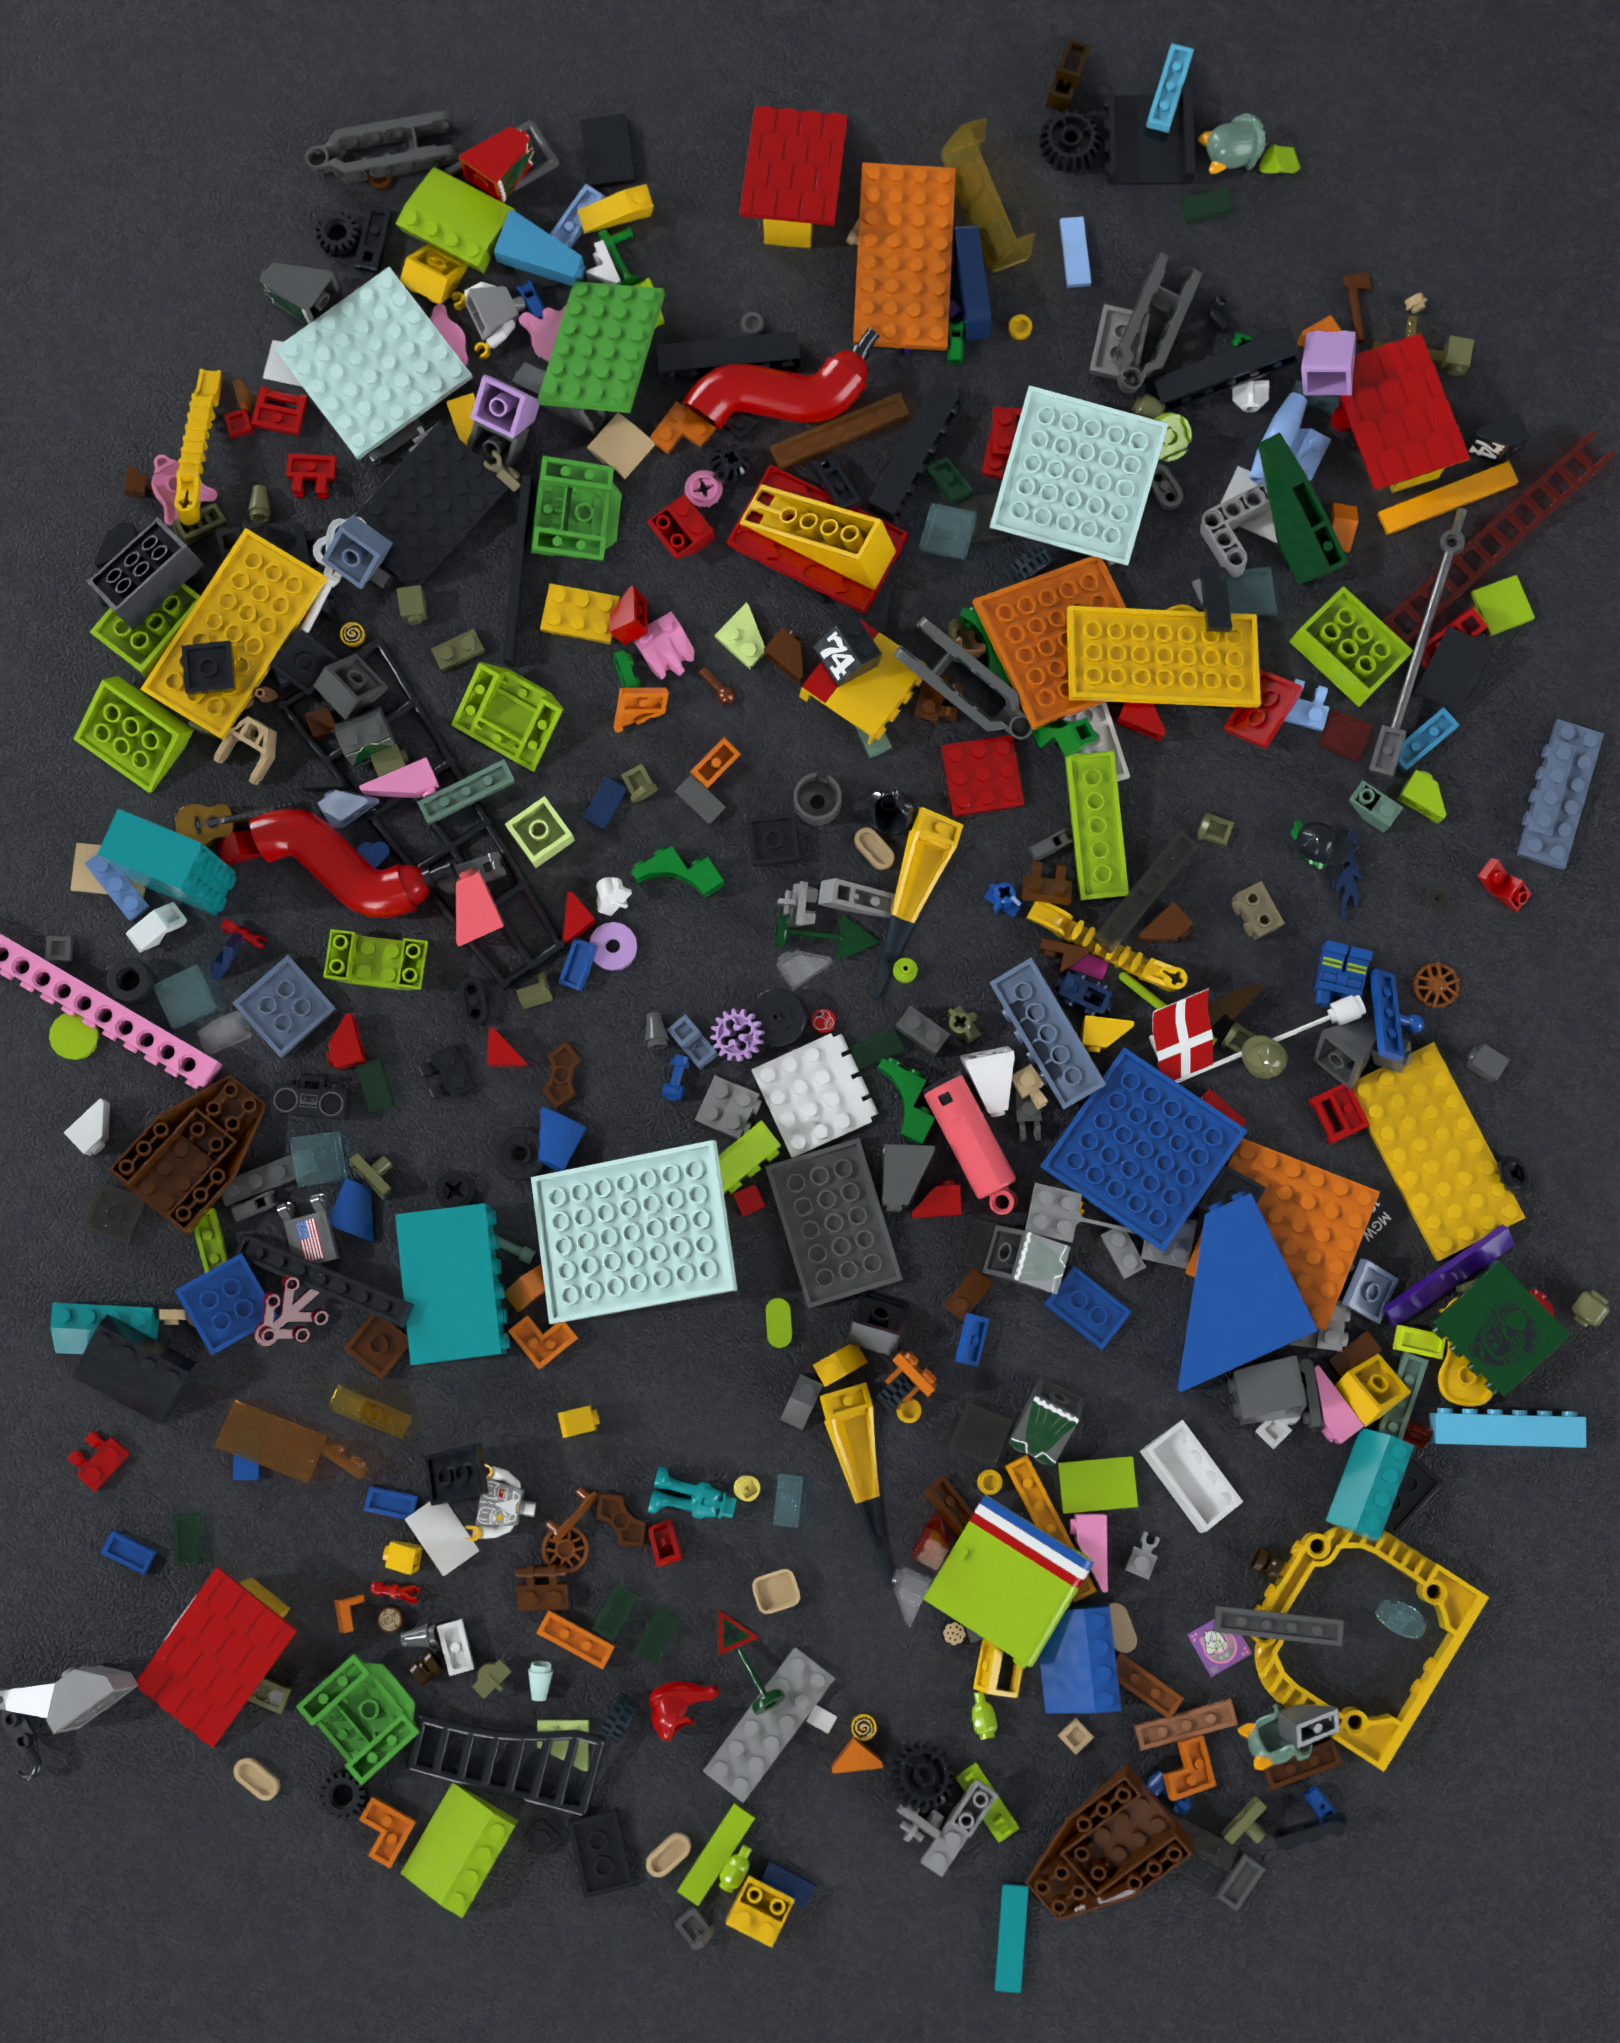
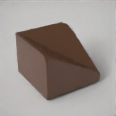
[305,706,336,741]

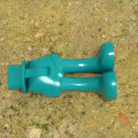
[648,1466,737,1519]

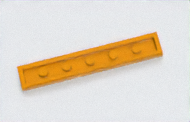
[1377,461,1519,535]
[1005,1454,1097,1602]

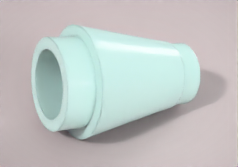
[528,1661,553,1701]

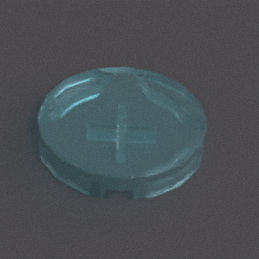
[1376,1600,1427,1639]

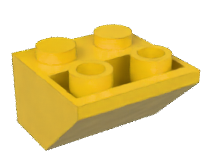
[726,1875,795,1948]

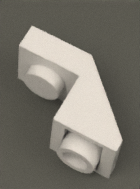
[126,902,187,953]

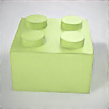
[505,796,575,868]

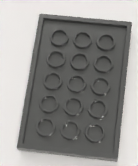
[765,1138,903,1309]

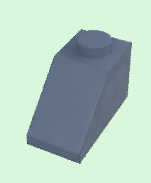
[318,789,379,828]

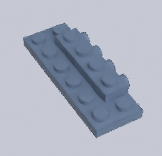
[1516,719,1604,870]
[989,958,1107,1109]

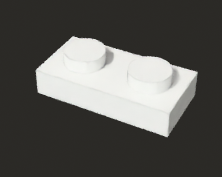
[436,1619,475,1676]

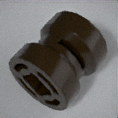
[1250,1546,1284,1580]
[409,1649,444,1686]

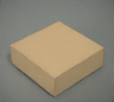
[1058,1717,1094,1755]

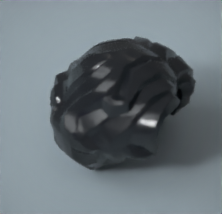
[868,789,917,835]

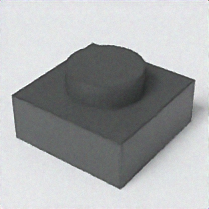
[45,936,74,962]

